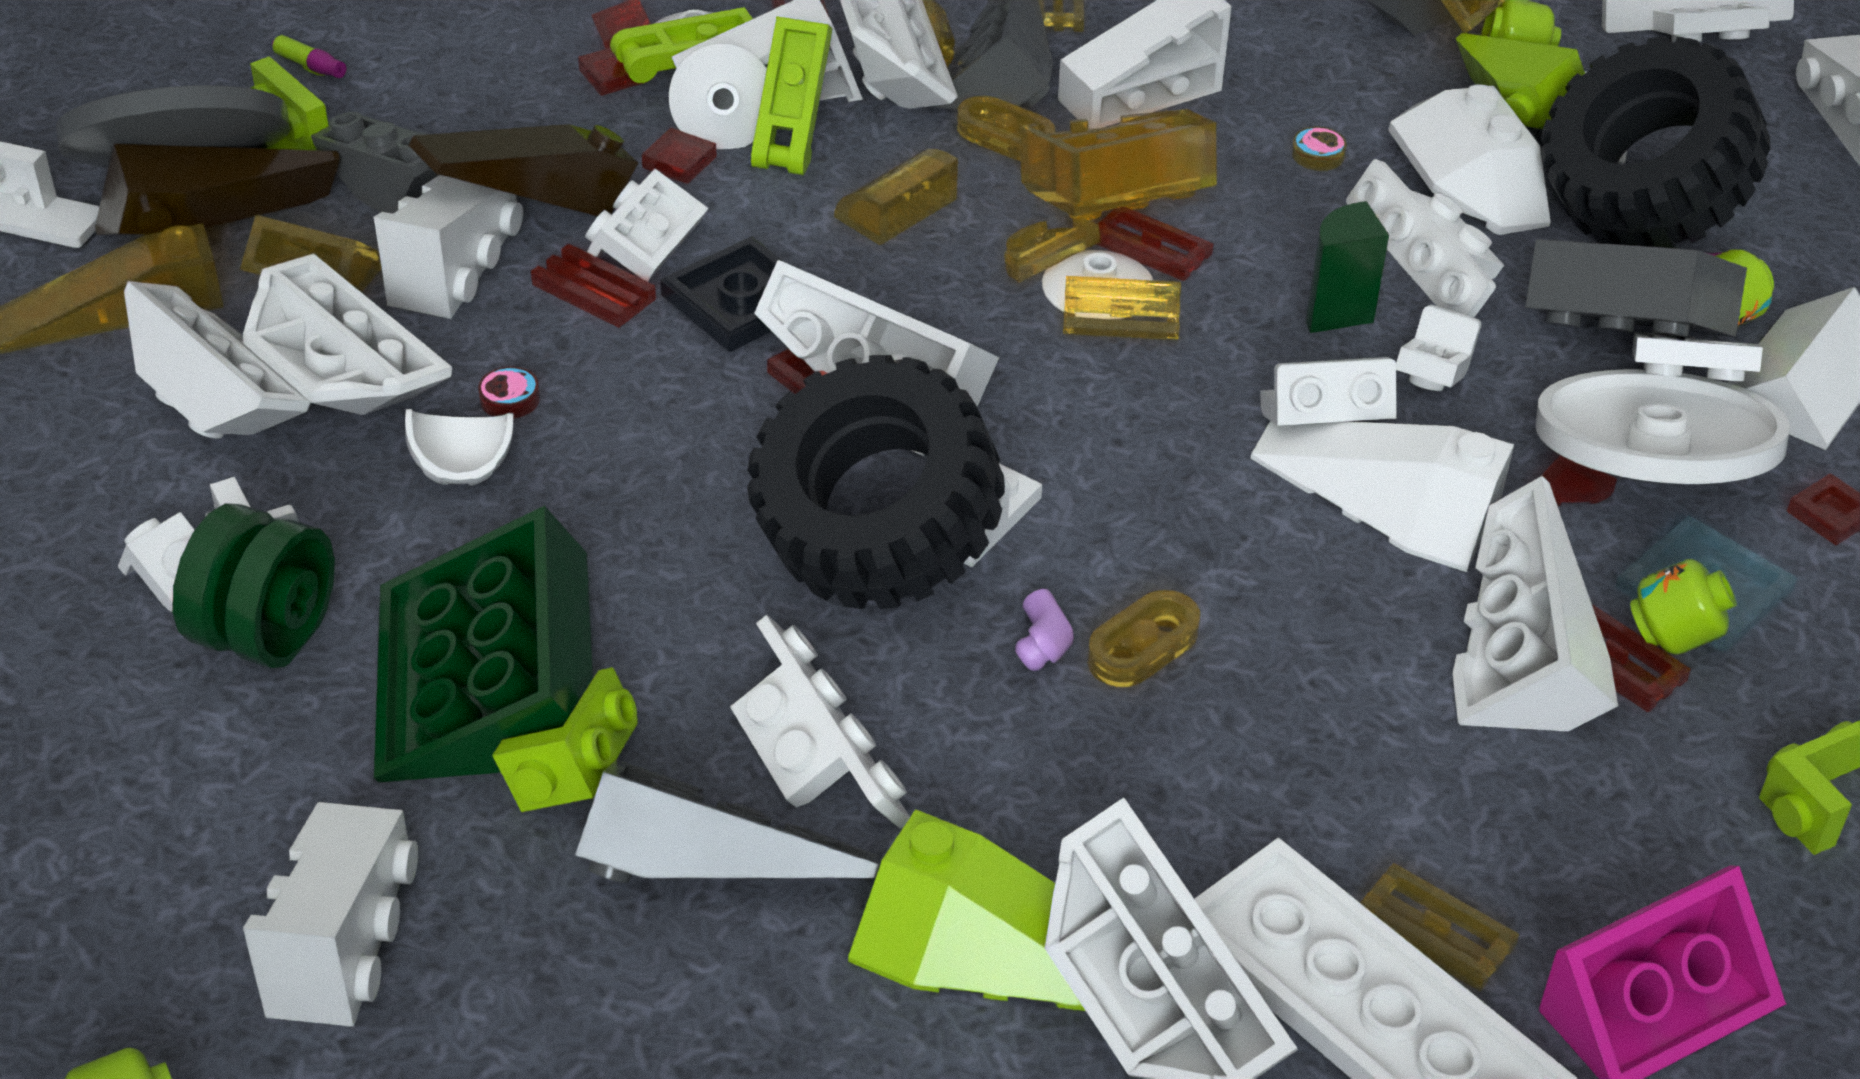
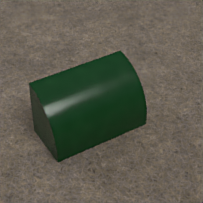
[1306,201,1389,333]

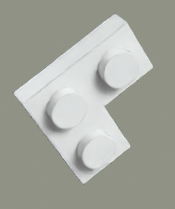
[1632,332,1763,381]

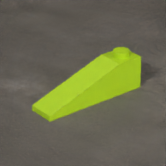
[848,809,1086,1011]

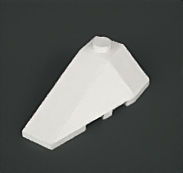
[1251,421,1514,572]

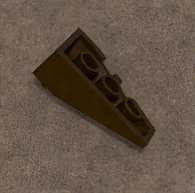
[408,124,638,216]
[95,144,340,236]

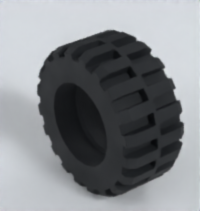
[1541,36,1770,249]
[747,355,1005,609]

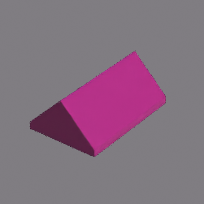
[1539,865,1786,1079]

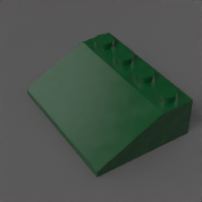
[374,505,593,783]

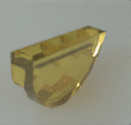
[1003,219,1100,283]

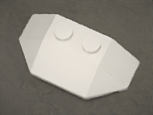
[840,0,958,109]
[1388,85,1551,235]
[243,254,452,415]
[124,281,313,438]
[1045,798,1298,1079]

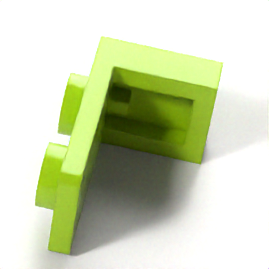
[492,667,638,812]
[1759,720,1860,855]

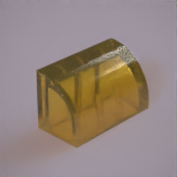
[834,149,958,245]
[240,215,381,293]

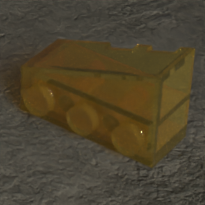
[1019,109,1217,221]

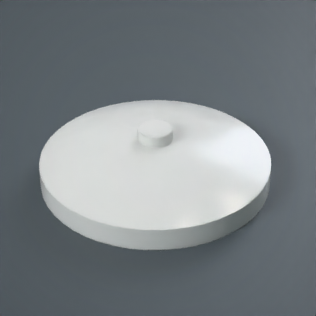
[1536,369,1790,484]

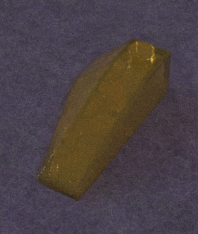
[0,224,224,354]

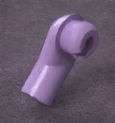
[1015,589,1074,671]

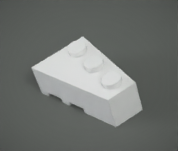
[672,0,863,109]

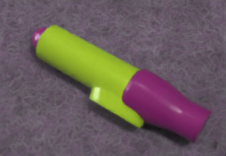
[272,35,347,78]

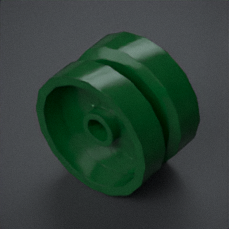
[172,503,335,668]

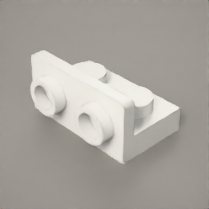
[582,169,709,282]
[1260,357,1396,426]

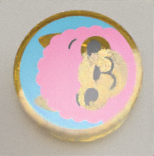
[1292,126,1347,171]

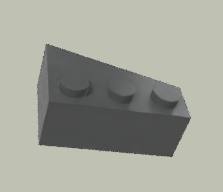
[1525,239,1747,338]

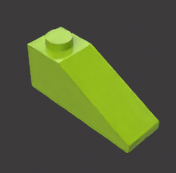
[1455,33,1585,129]

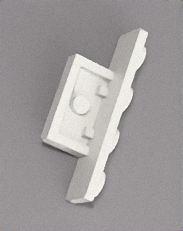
[1602,0,1794,42]
[0,141,99,248]
[1346,159,1504,318]
[730,615,910,828]

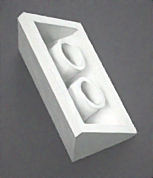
[1728,287,1860,450]

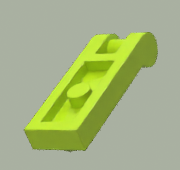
[610,7,753,83]
[751,16,833,175]

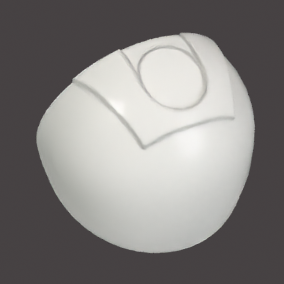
[405,409,513,486]

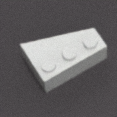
[1058,0,1231,131]
[374,175,523,319]
[243,802,418,1027]

